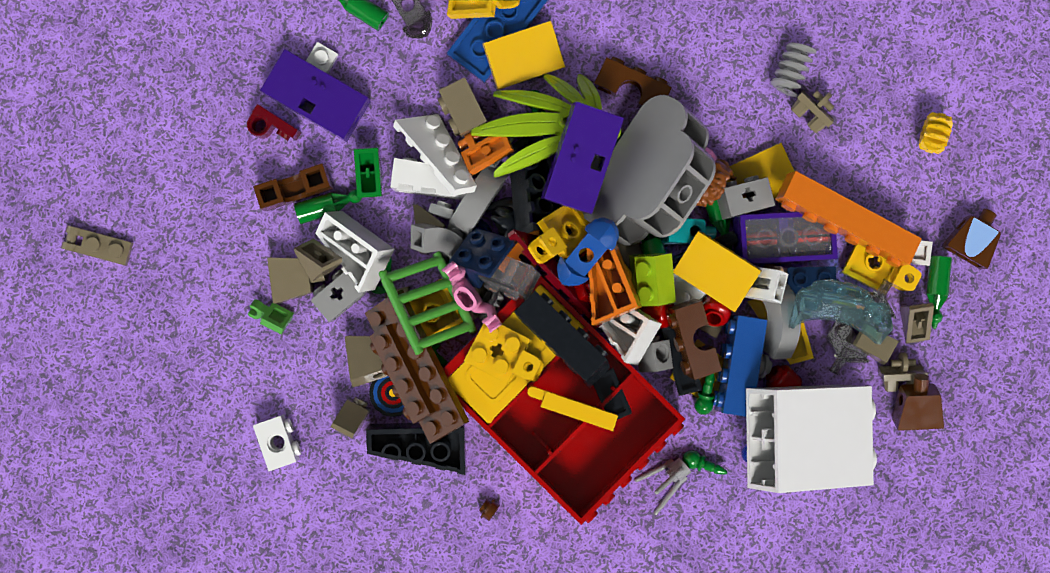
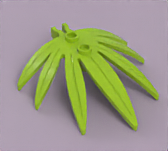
[471,74,621,178]

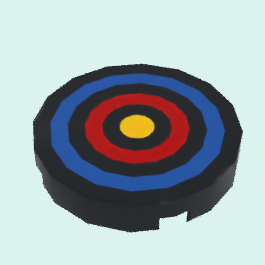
[369,376,404,417]

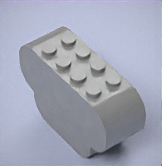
[582,95,716,245]

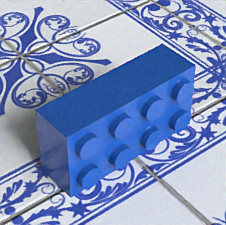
[712,315,768,417]

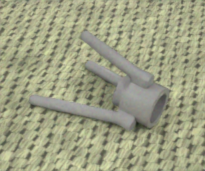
[634,458,691,515]

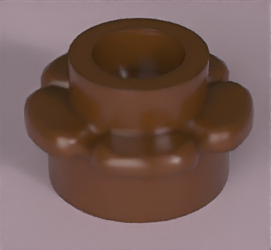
[479,498,500,521]

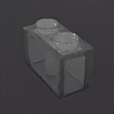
[478,256,540,301]

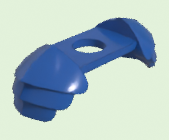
[557,217,619,286]

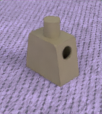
[267,257,326,304]
[345,336,387,387]

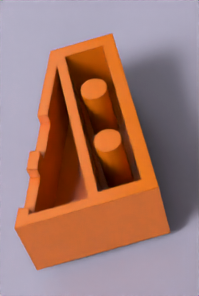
[586,244,642,326]

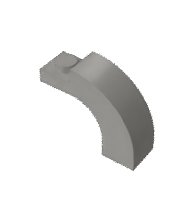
[447,166,509,241]
[411,223,465,277]
[763,283,801,359]

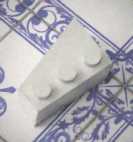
[390,158,465,200]
[316,211,394,293]
[599,309,662,366]

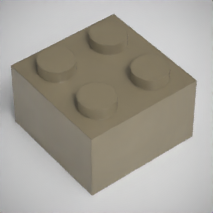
[437,77,487,139]

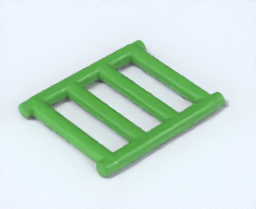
[378,251,477,355]

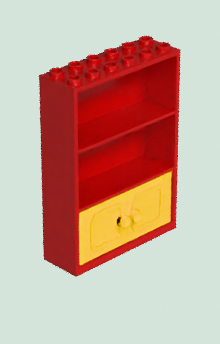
[443,273,685,525]

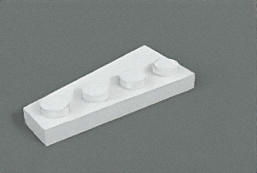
[393,114,477,196]

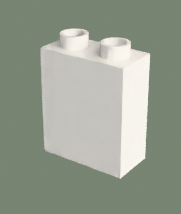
[746,385,877,493]

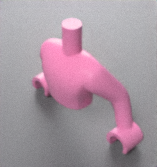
[442,261,502,333]

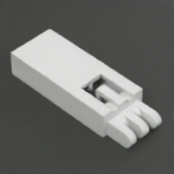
[745,267,788,304]

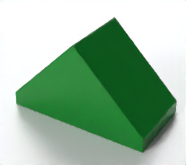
[354,148,382,198]

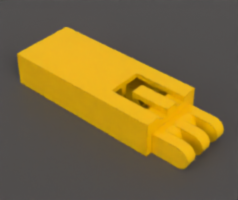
[528,386,618,431]

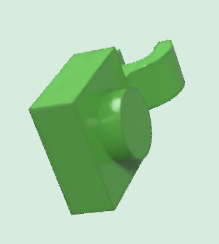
[248,299,294,335]

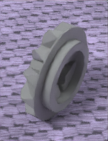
[478,285,505,320]

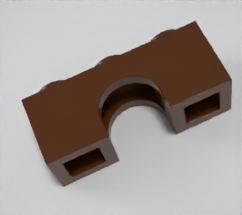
[594,57,672,108]
[253,163,334,211]
[667,299,722,380]

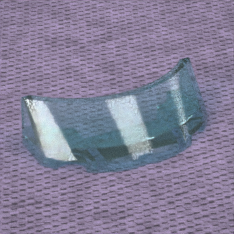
[788,279,893,344]

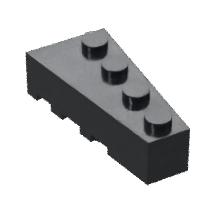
[508,136,563,236]
[514,291,610,389]
[366,423,466,475]

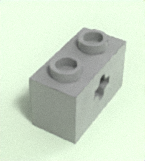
[717,175,775,220]
[311,269,369,322]

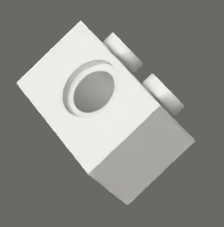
[253,415,301,471]

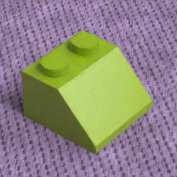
[629,253,676,306]

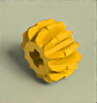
[918,112,953,154]

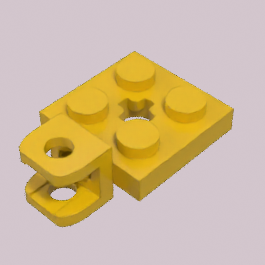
[447,0,520,19]
[528,206,589,264]
[841,244,922,295]
[464,323,545,385]

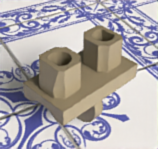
[791,90,835,133]
[878,352,928,392]

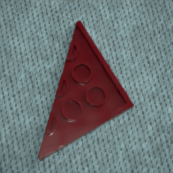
[508,230,602,329]

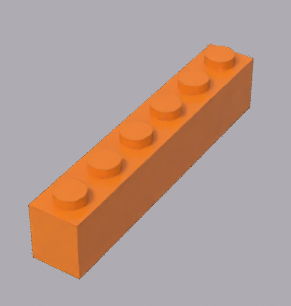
[775,171,922,268]

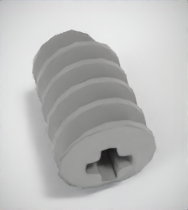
[771,43,817,97]

